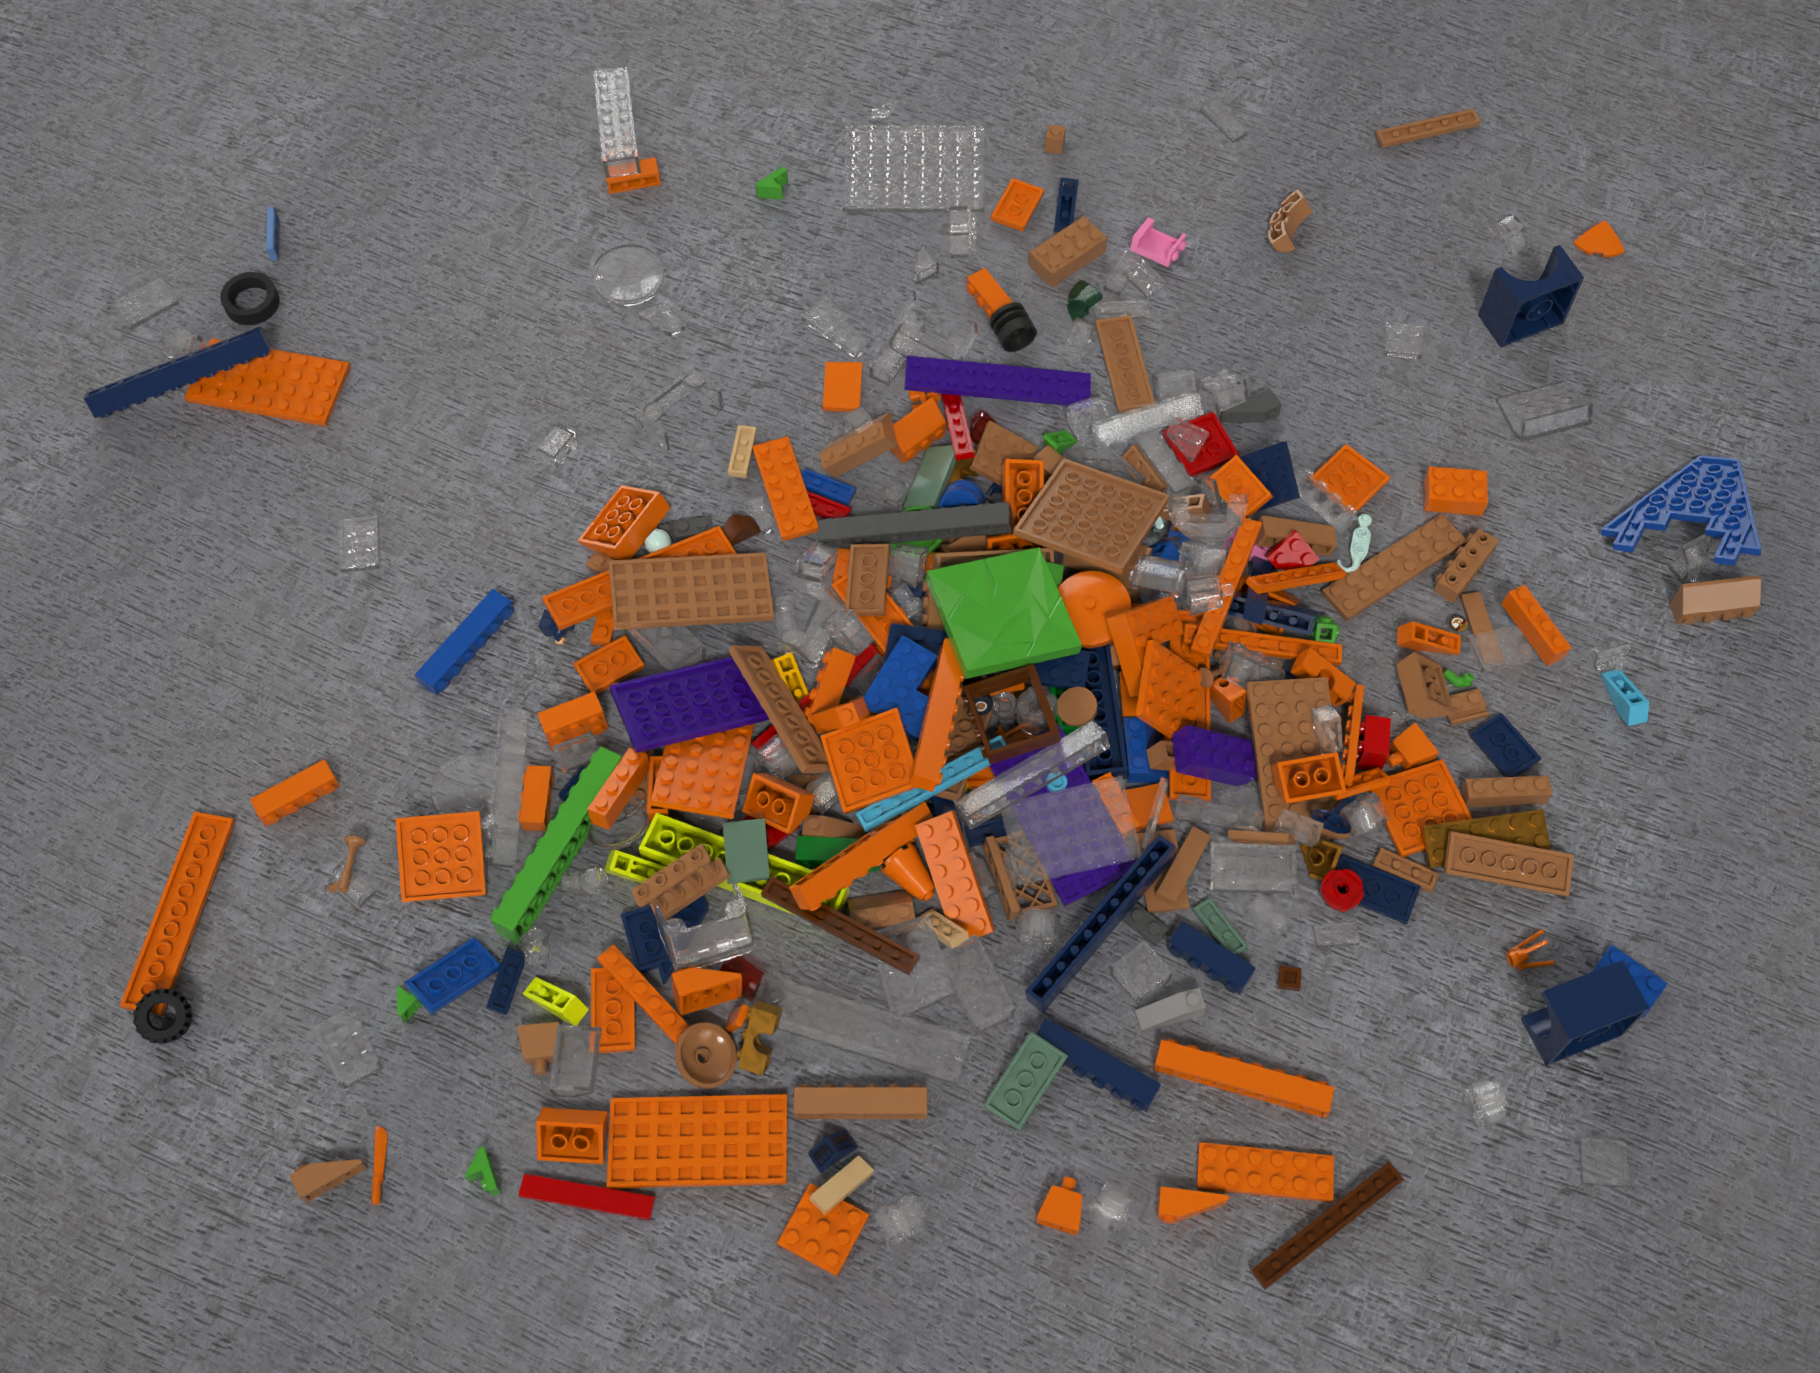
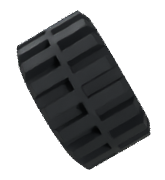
[133,989,193,1044]

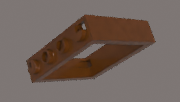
[962,664,1061,765]

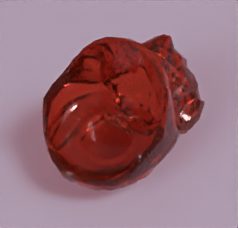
[970,410,997,446]

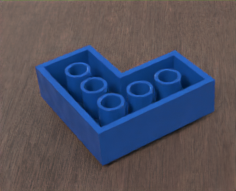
[863,635,938,742]

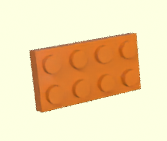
[591,965,636,1054]

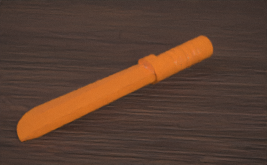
[371,1126,388,1205]

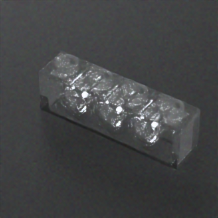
[1294,466,1359,536]

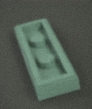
[1192,897,1249,956]

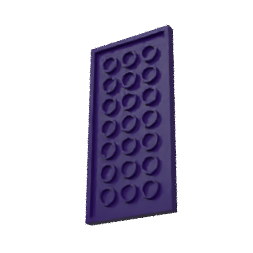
[610,657,769,753]

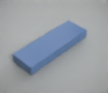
[266,207,279,261]

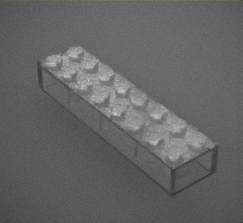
[593,67,641,178]

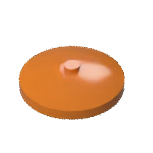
[1058,571,1132,648]

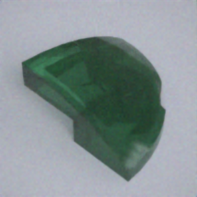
[1067,280,1103,323]

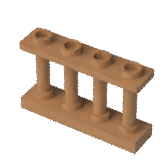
[631,844,731,923]

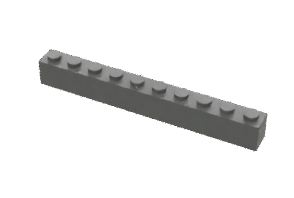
[818,502,1013,550]

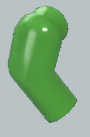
[1444,669,1474,687]

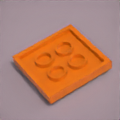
[1309,444,1391,516]
[777,1183,870,1277]

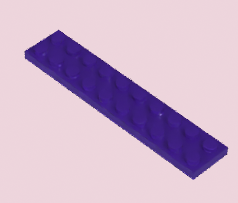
[904,356,1091,408]

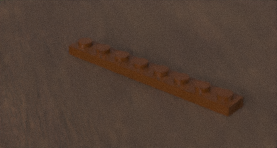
[761,876,920,976]
[1250,1162,1404,1290]

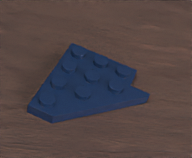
[621,895,708,984]

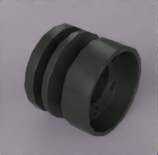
[989,302,1037,352]

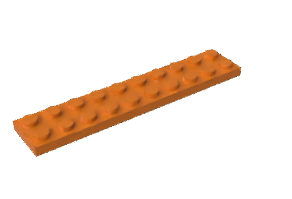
[542,526,737,631]
[1168,610,1211,803]
[120,812,235,1016]

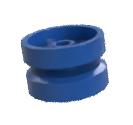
[939,480,985,508]

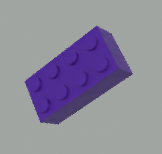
[1172,725,1256,787]

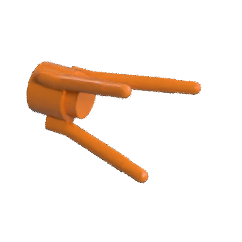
[1506,929,1556,971]

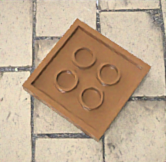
[969,420,1038,486]

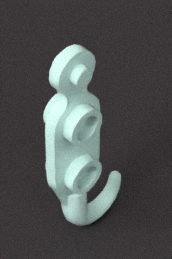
[1337,514,1372,574]

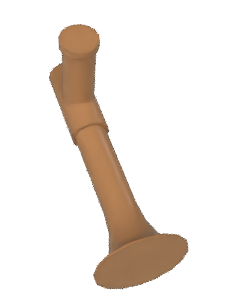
[1199,650,1243,688]
[328,835,366,893]

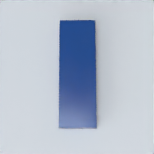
[801,469,856,506]

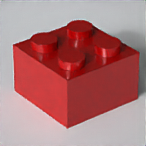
[1356,715,1391,771]

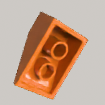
[671,968,742,1016]

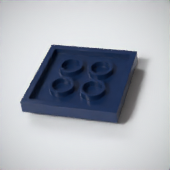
[1239,441,1300,513]

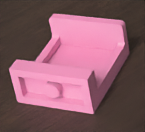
[1130,217,1187,267]

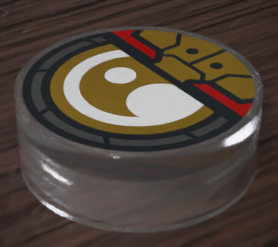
[1447,615,1468,635]

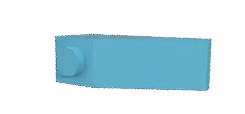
[1601,669,1649,726]

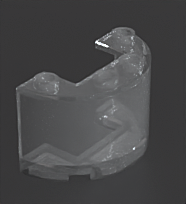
[1167,494,1249,543]
[1129,554,1196,611]

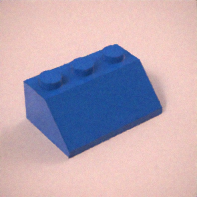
[1122,717,1168,784]

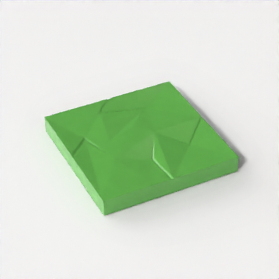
[925,547,1082,679]

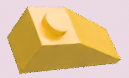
[771,652,809,703]

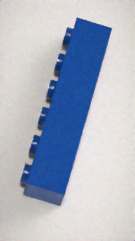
[415,589,514,695]

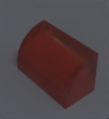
[719,950,768,1001]

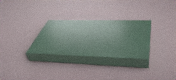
[903,445,957,509]
[983,1031,1068,1131]

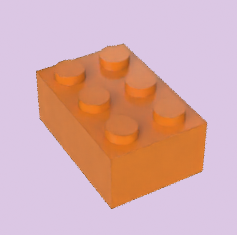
[1424,466,1488,516]
[537,691,609,751]

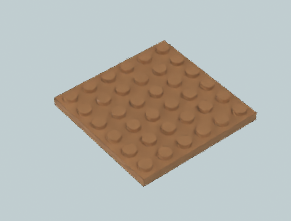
[1013,458,1170,574]

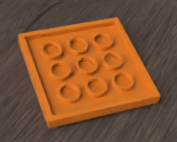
[1135,639,1202,740]
[820,708,917,814]
[1368,759,1473,857]
[395,811,487,902]

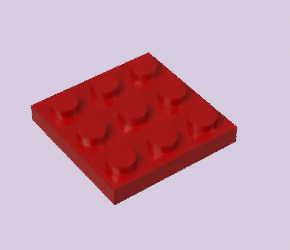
[1162,412,1240,478]

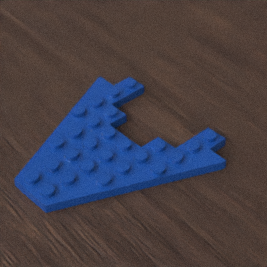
[1601,455,1761,566]

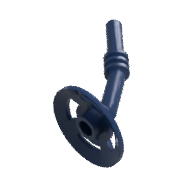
[1311,794,1359,834]

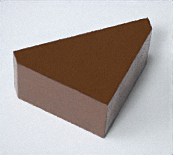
[721,515,761,546]

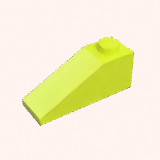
[603,850,665,883]
[523,977,589,1027]

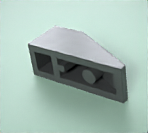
[1219,389,1282,423]

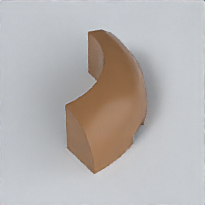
[1268,189,1313,253]

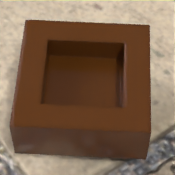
[1277,966,1302,991]

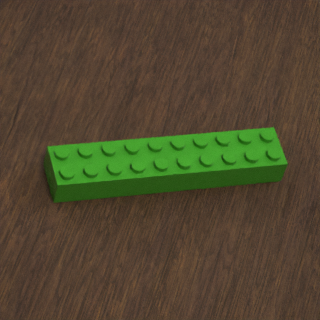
[491,746,622,945]

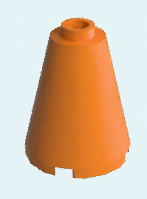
[880,843,936,902]

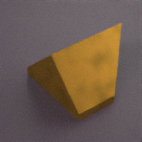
[1299,838,1343,881]

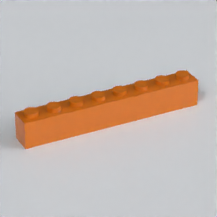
[908,638,964,792]
[789,801,933,911]
[1153,1039,1335,1118]

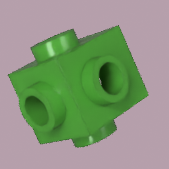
[1310,616,1339,644]

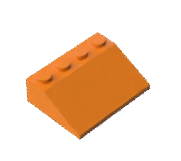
[577,485,671,560]

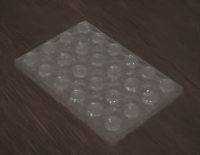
[1000,776,1142,886]

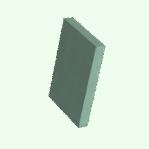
[723,819,770,884]

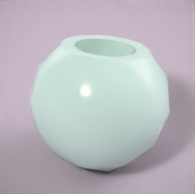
[644,529,672,553]

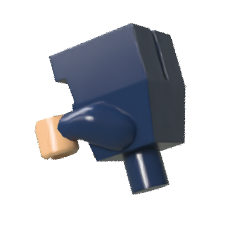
[538,609,575,645]

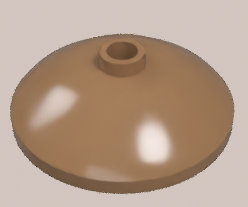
[675,1022,737,1089]

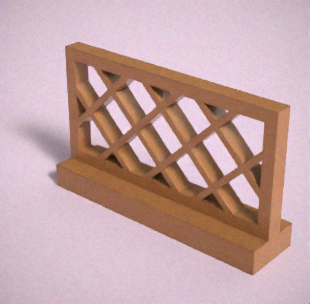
[982,832,1058,921]

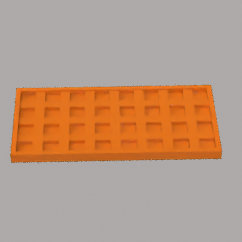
[184,338,351,426]
[606,1094,788,1189]

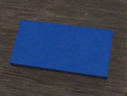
[405,937,500,1015]

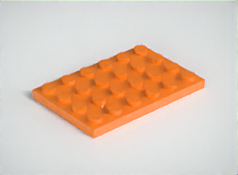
[650,724,755,819]

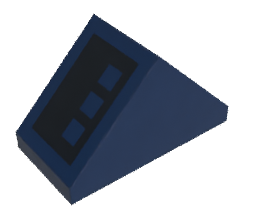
[808,1129,858,1173]

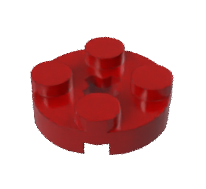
[1320,869,1364,913]

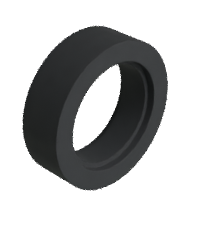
[220,272,280,325]

